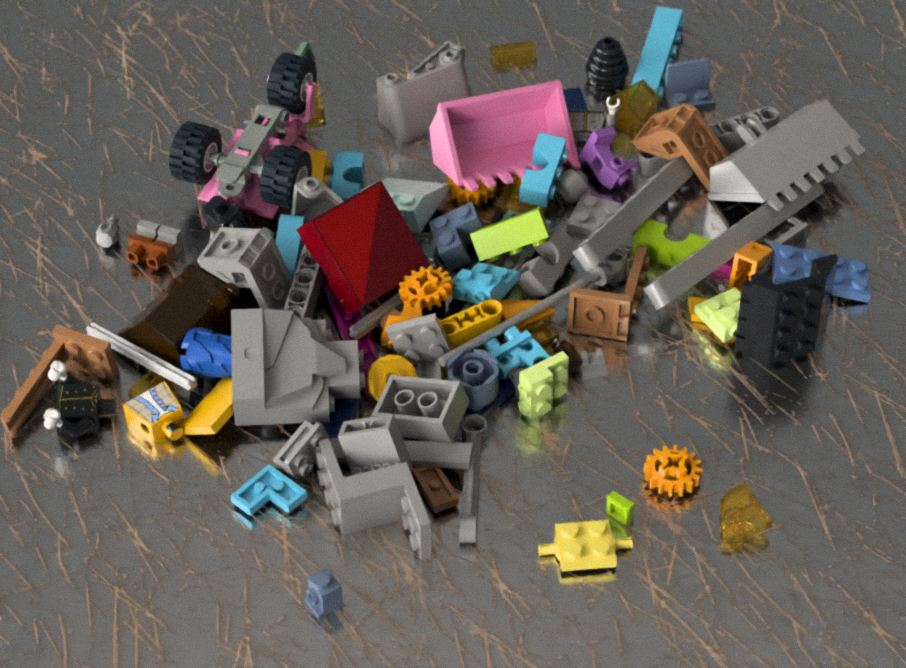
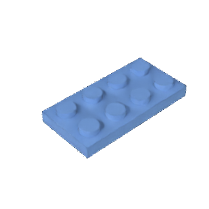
[772,243,871,303]

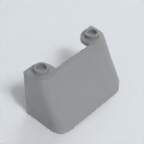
[376,48,472,142]
[291,177,344,222]

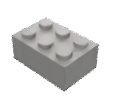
[371,375,470,443]

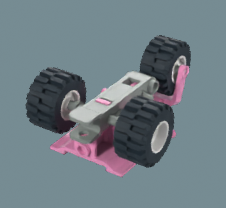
[169,52,317,219]

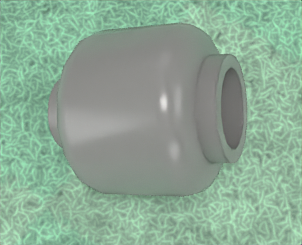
[555,169,588,204]

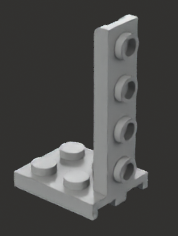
[386,313,453,442]

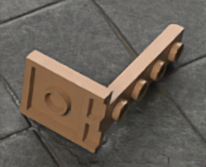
[567,246,650,341]
[0,324,120,434]

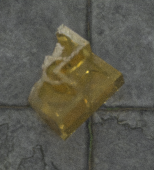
[720,482,772,551]

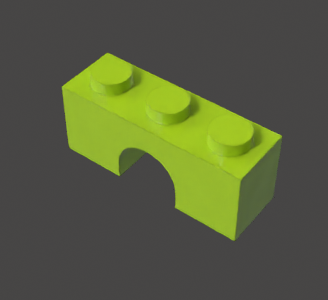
[633,218,711,267]

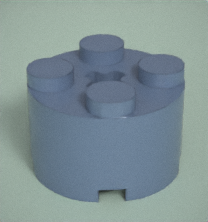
[447,349,499,411]

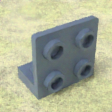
[664,58,716,112]

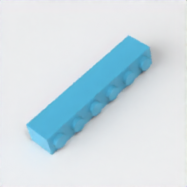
[630,6,686,107]

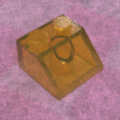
[604,79,661,134]

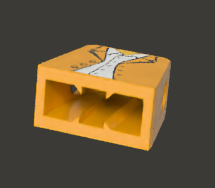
[728,241,773,292]

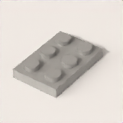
[566,194,649,248]

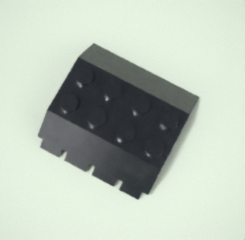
[734,254,838,364]

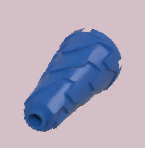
[180,327,232,379]

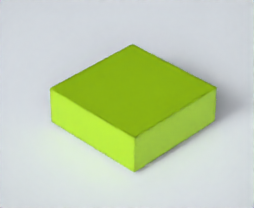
[606,491,635,526]

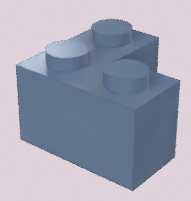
[429,202,485,272]

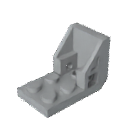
[197,227,293,310]

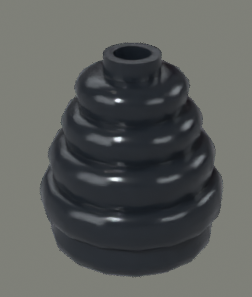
[585,37,629,90]

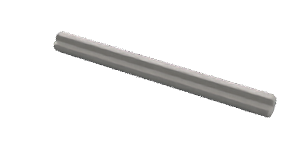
[86,322,198,391]

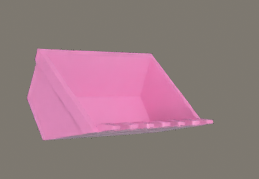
[429,80,581,192]

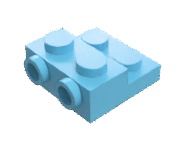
[452,262,520,304]

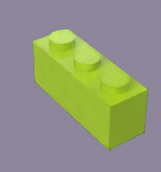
[470,207,550,263]

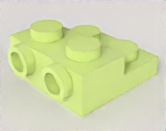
[694,287,741,343]
[518,351,569,420]

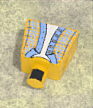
[123,381,184,441]

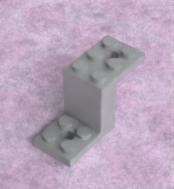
[315,438,432,560]

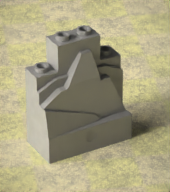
[231,308,365,426]

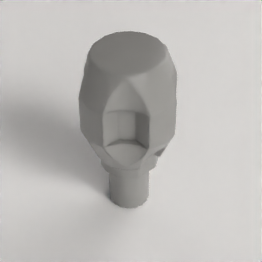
[96,216,119,248]

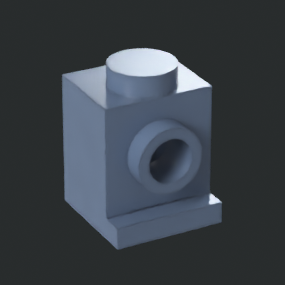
[304,568,343,619]

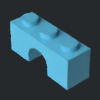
[519,132,569,208]
[328,151,365,201]

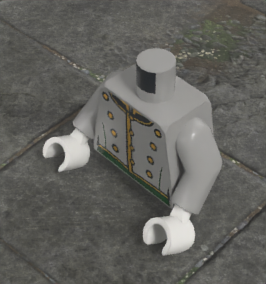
[567,97,621,156]

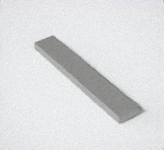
[314,438,474,469]

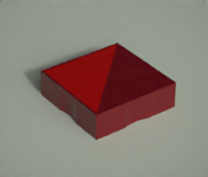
[296,181,431,316]

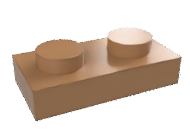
[412,466,459,514]

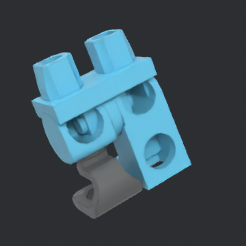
[485,326,550,401]

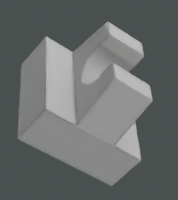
[578,348,608,380]

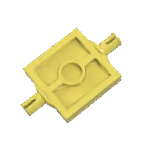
[538,520,633,571]

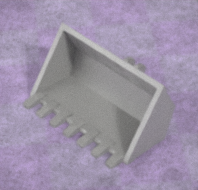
[708,98,866,211]

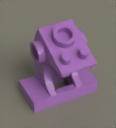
[578,127,639,190]

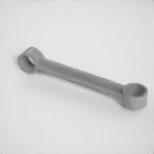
[459,414,487,543]

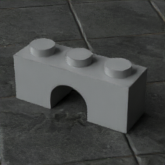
[517,225,578,300]

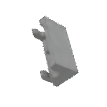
[758,216,809,263]

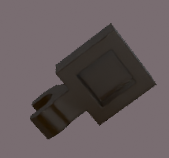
[548,335,583,376]

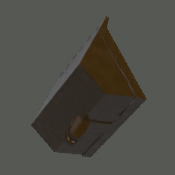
[117,252,259,369]

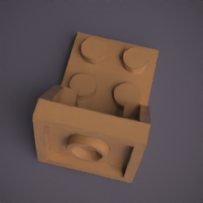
[631,103,729,192]

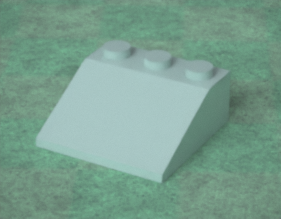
[360,178,450,233]

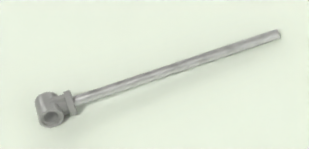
[438,249,627,367]

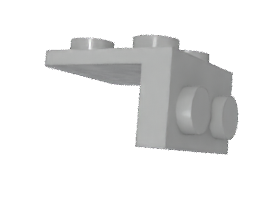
[272,420,331,481]

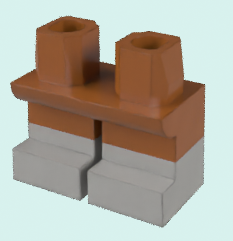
[126,219,184,270]

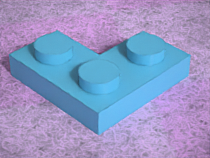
[231,464,308,516]

